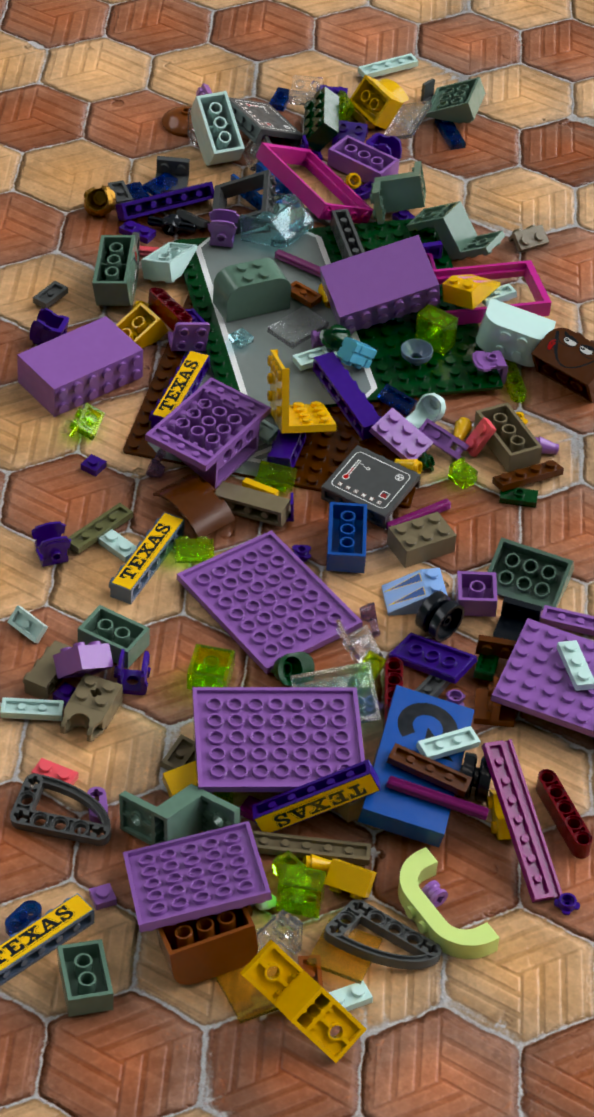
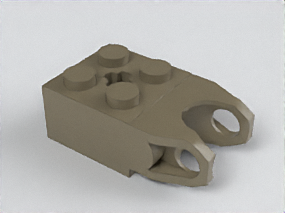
[60,673,123,742]

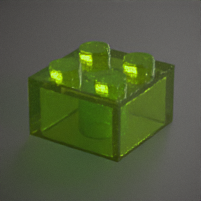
[414,304,458,355]
[187,644,235,690]
[276,863,326,919]

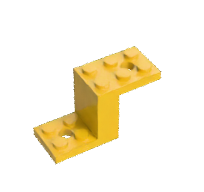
[240,939,367,1063]

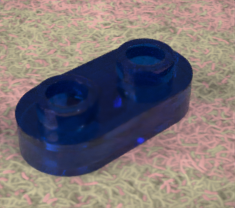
[5,900,42,936]

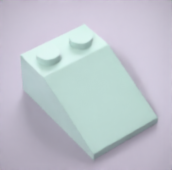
[141,242,198,283]

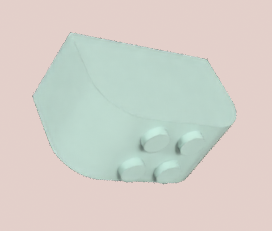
[191,91,245,166]
[476,298,556,367]

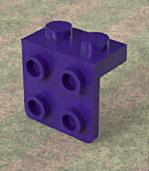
[331,120,368,147]

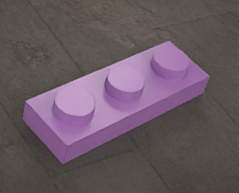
[540,605,594,636]

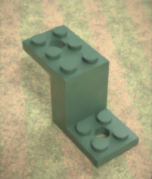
[370,161,426,224]
[406,201,505,261]
[119,784,240,845]

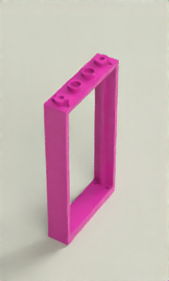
[255,142,373,223]
[421,260,552,328]

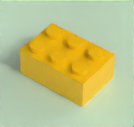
[349,75,403,130]

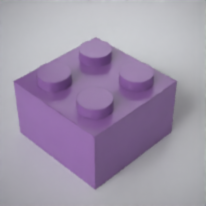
[455,571,498,617]
[53,641,114,679]

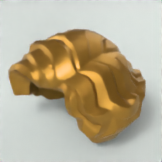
[84,185,116,217]

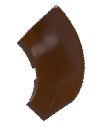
[153,475,236,539]

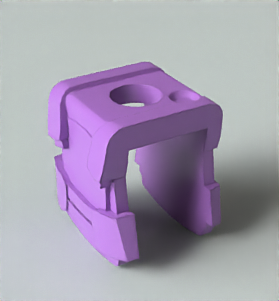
[208,209,239,248]
[472,350,508,385]

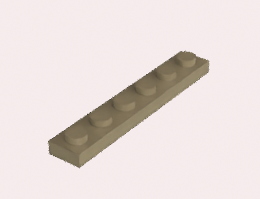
[252,830,371,866]

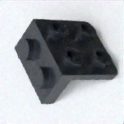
[493,596,542,641]

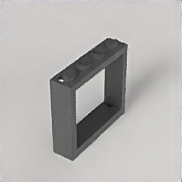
[212,169,277,235]

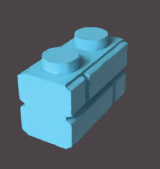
[337,337,377,369]

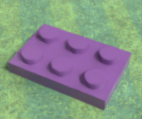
[369,407,434,459]

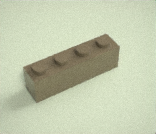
[215,481,291,527]

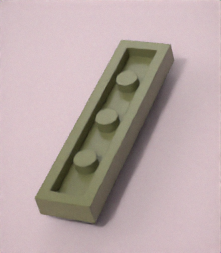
[68,503,133,554]

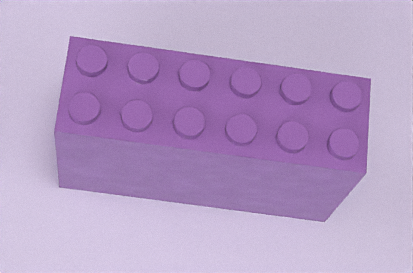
[320,235,441,334]
[17,316,143,417]

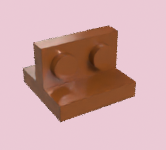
[473,676,515,727]

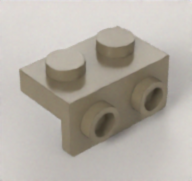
[508,224,549,252]

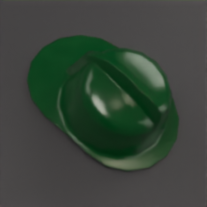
[319,324,351,351]
[270,652,315,686]

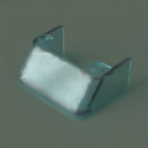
[240,192,314,248]

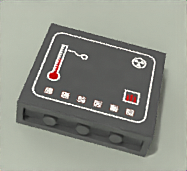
[229,97,303,147]
[321,445,420,529]

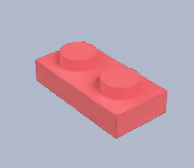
[465,417,497,457]
[31,758,79,785]

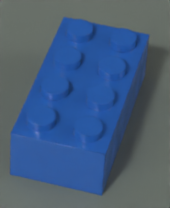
[326,502,367,573]

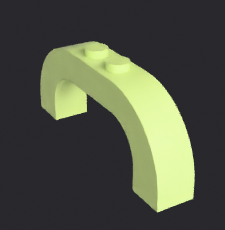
[398,847,500,959]

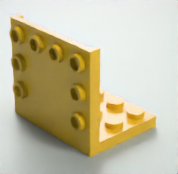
[267,349,337,434]

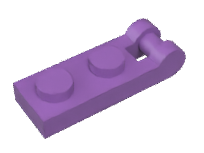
[419,418,469,461]

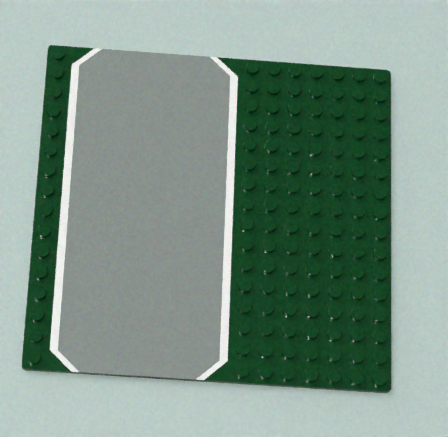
[174,219,503,407]

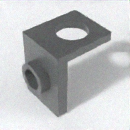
[421,78,435,105]

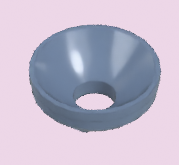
[401,339,433,366]

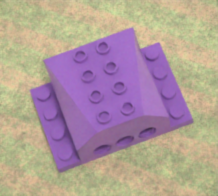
[145,377,271,489]

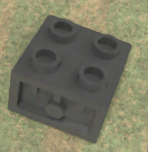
[153,156,190,192]

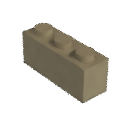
[23,640,73,700]

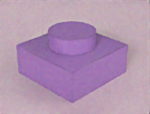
[89,883,117,910]

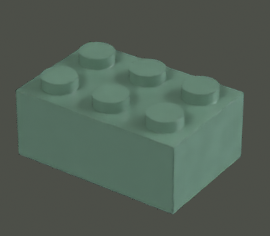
[78,605,150,669]
[57,939,114,1017]

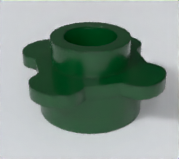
[419,452,435,472]

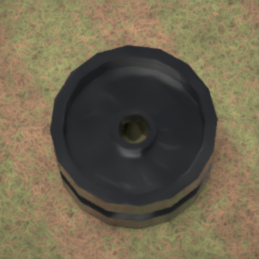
[415,591,465,642]
[457,752,491,803]

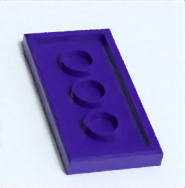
[389,633,477,684]

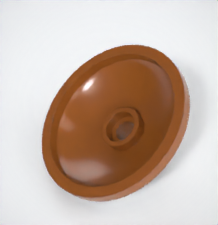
[162,106,196,137]

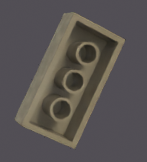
[474,402,542,472]

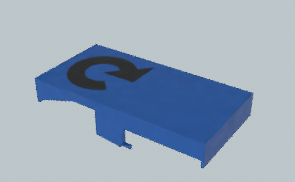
[358,685,475,848]

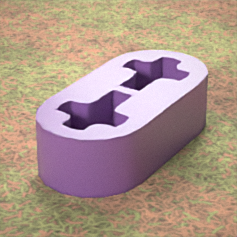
[87,787,108,824]

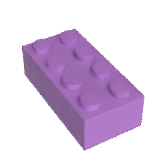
[327,135,399,183]

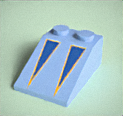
[381,568,447,616]

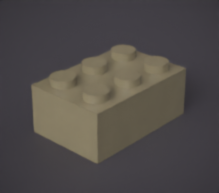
[387,512,457,568]

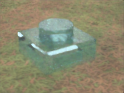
[229,328,254,349]

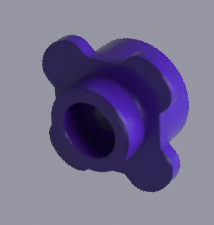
[292,545,311,562]
[554,893,580,915]

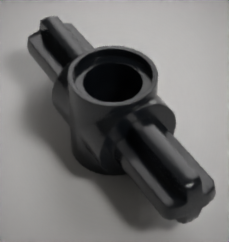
[147,214,196,236]

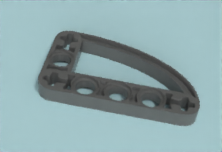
[10,773,112,846]
[324,899,442,970]

